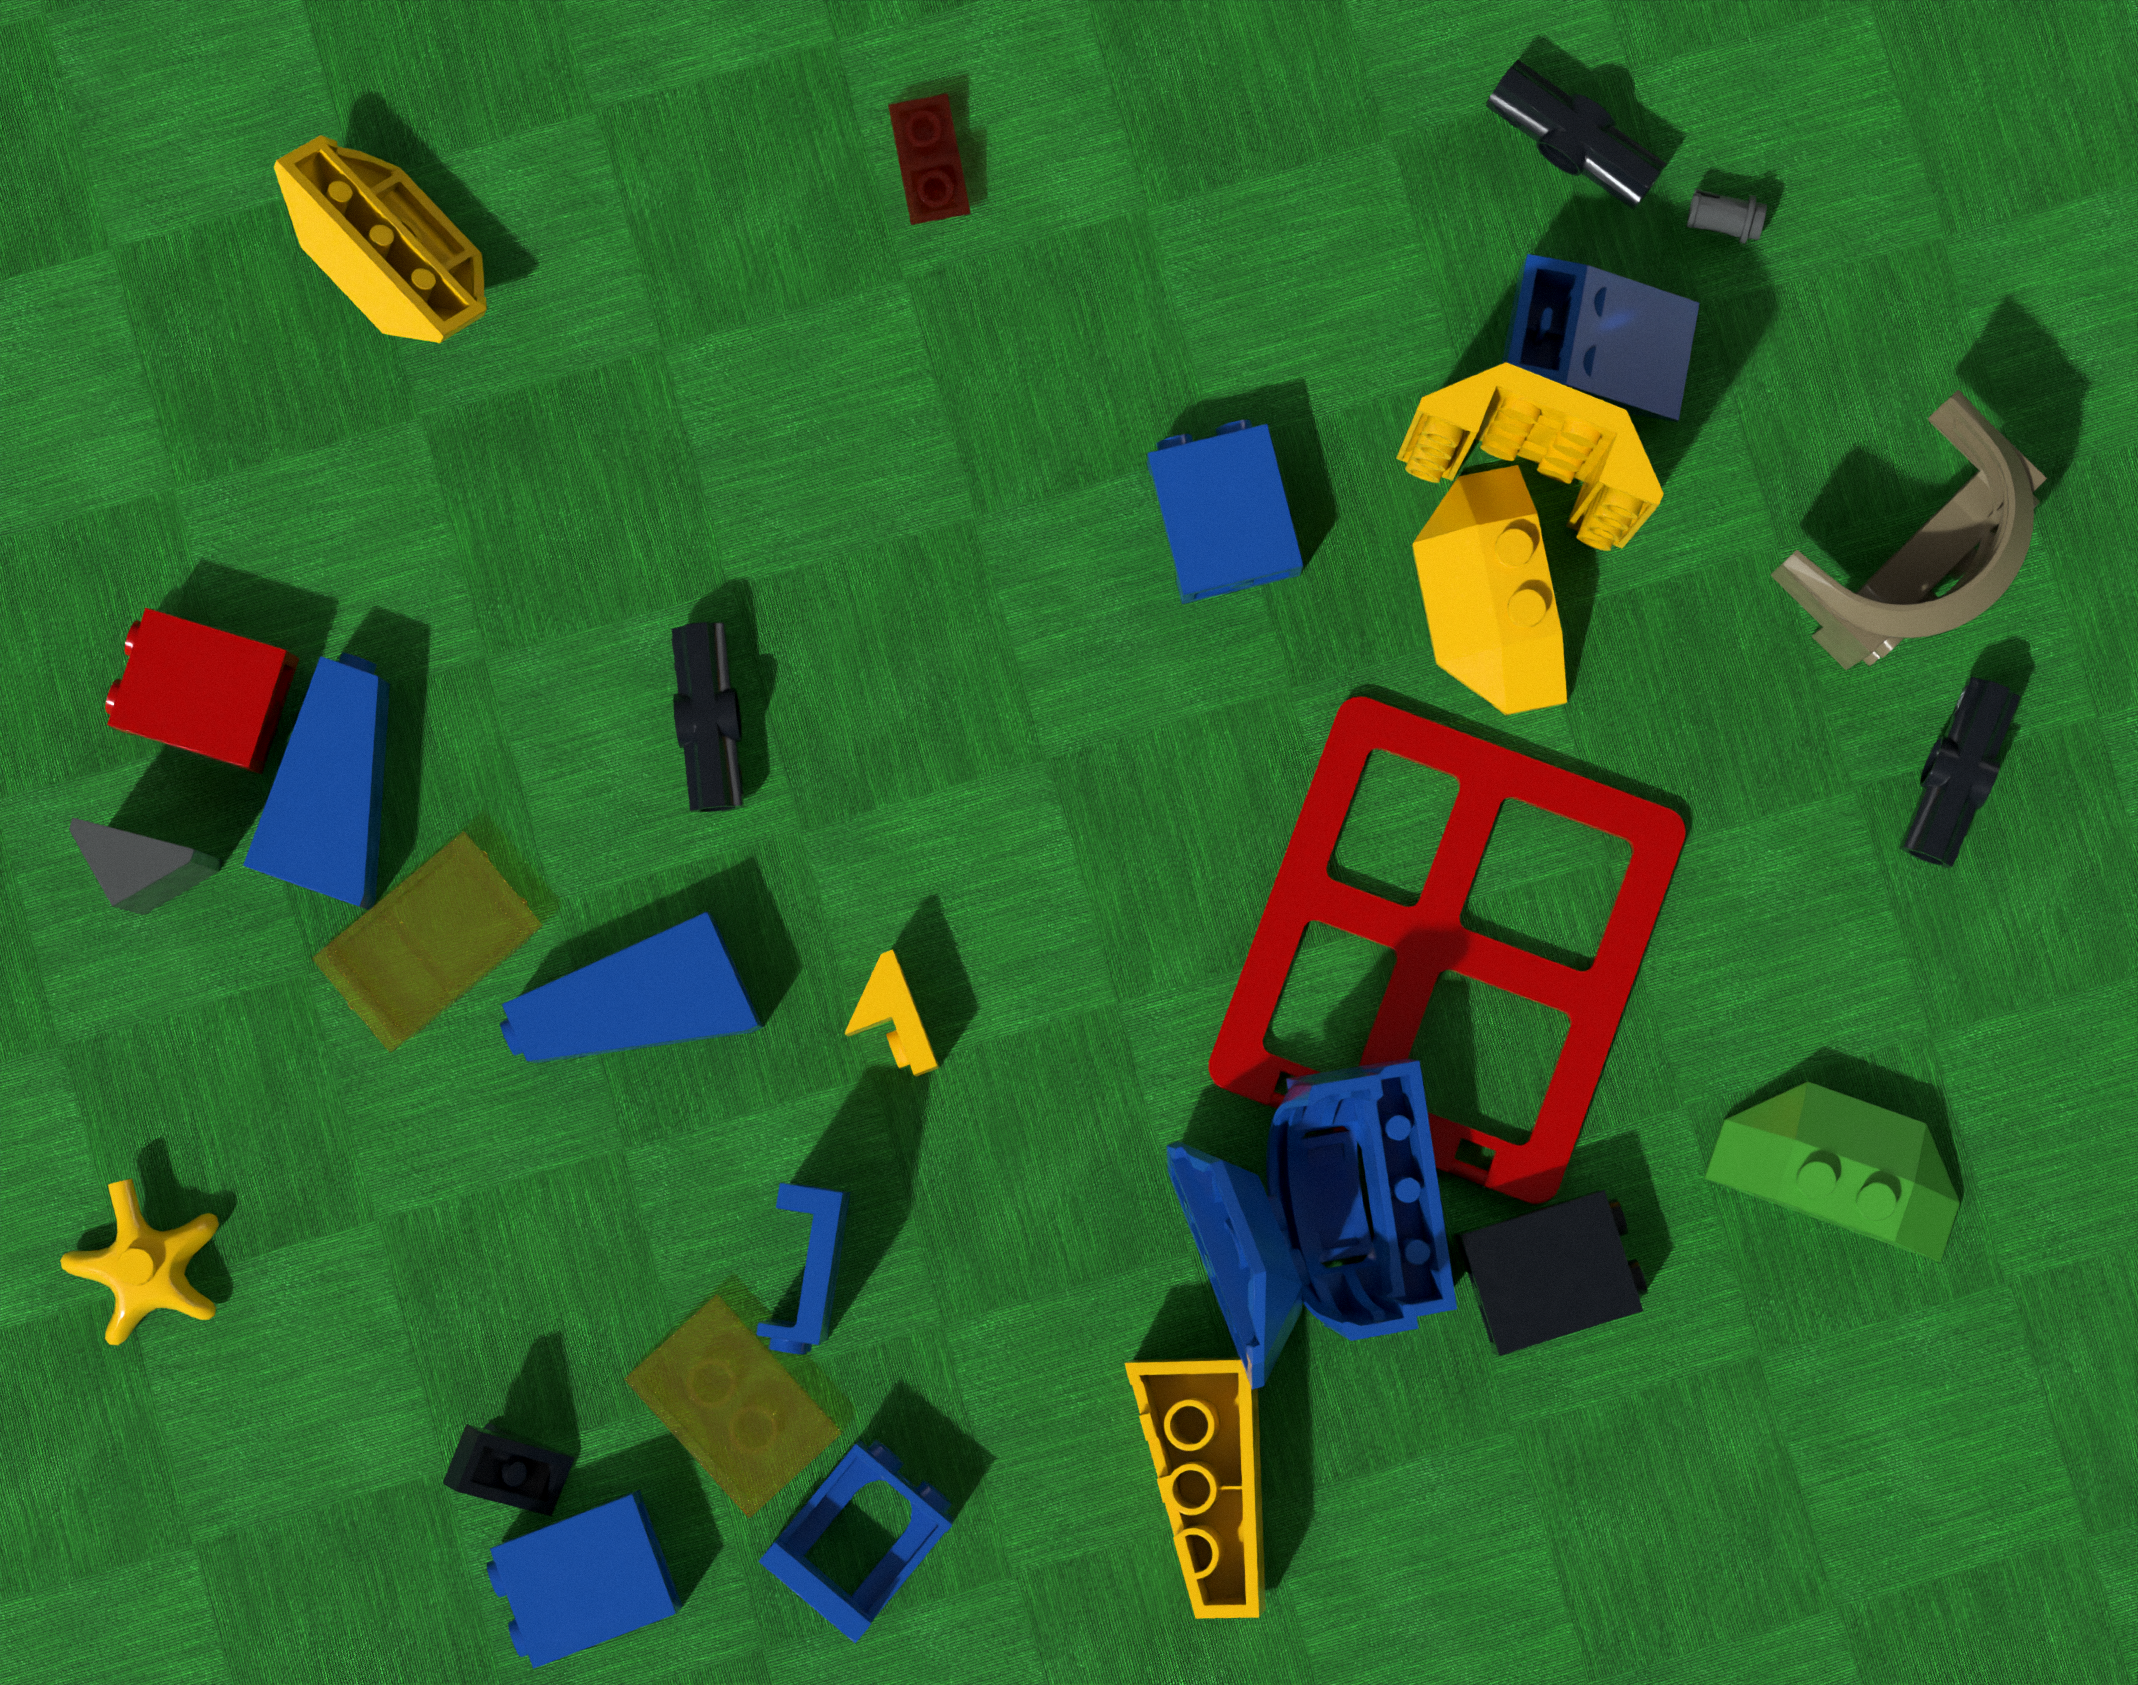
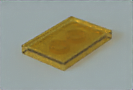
[624,1294,843,1518]

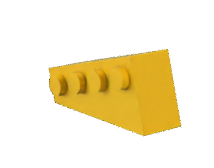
[1124,1357,1266,1619]

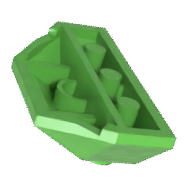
[1703,1082,1960,1262]

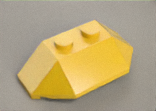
[274,135,487,343]
[1412,465,1567,715]

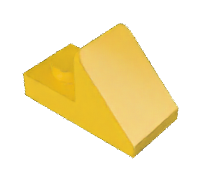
[845,950,939,1077]

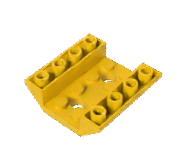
[1396,362,1664,551]

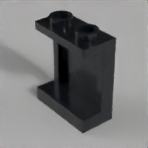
[1455,1190,1648,1356]

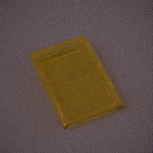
[311,831,544,1053]

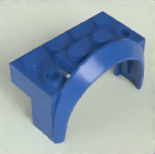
[1266,1059,1457,1341]

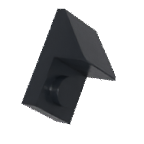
[443,1424,575,1516]

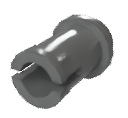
[1686,188,1767,244]

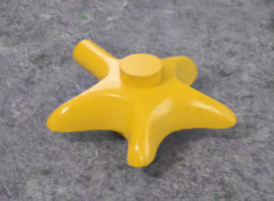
[60,1179,219,1345]

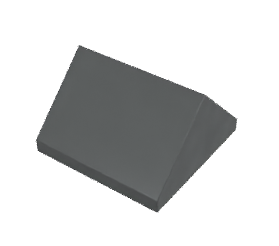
[69,817,223,915]

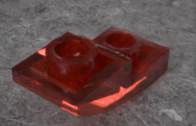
[888,93,971,225]

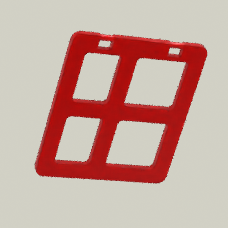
[1208,696,1686,1204]

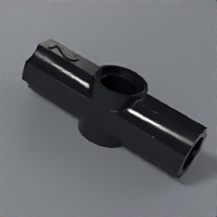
[1486,59,1666,210]
[671,622,744,813]
[1899,677,2021,868]

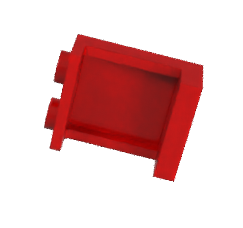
[105,608,299,775]

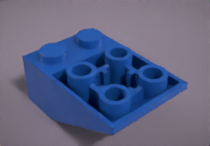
[1502,254,1700,422]

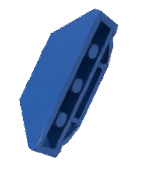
[1166,1141,1310,1390]

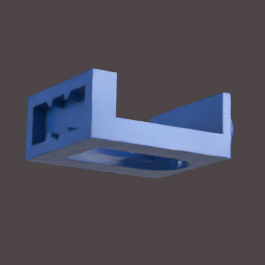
[758,1439,955,1643]

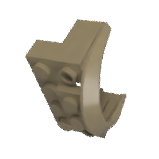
[1770,389,2047,670]

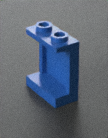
[1147,420,1303,604]
[756,1183,851,1355]
[487,1489,683,1669]

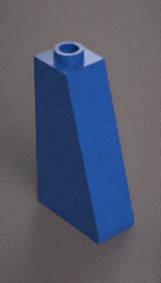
[243,652,390,911]
[500,912,763,1063]

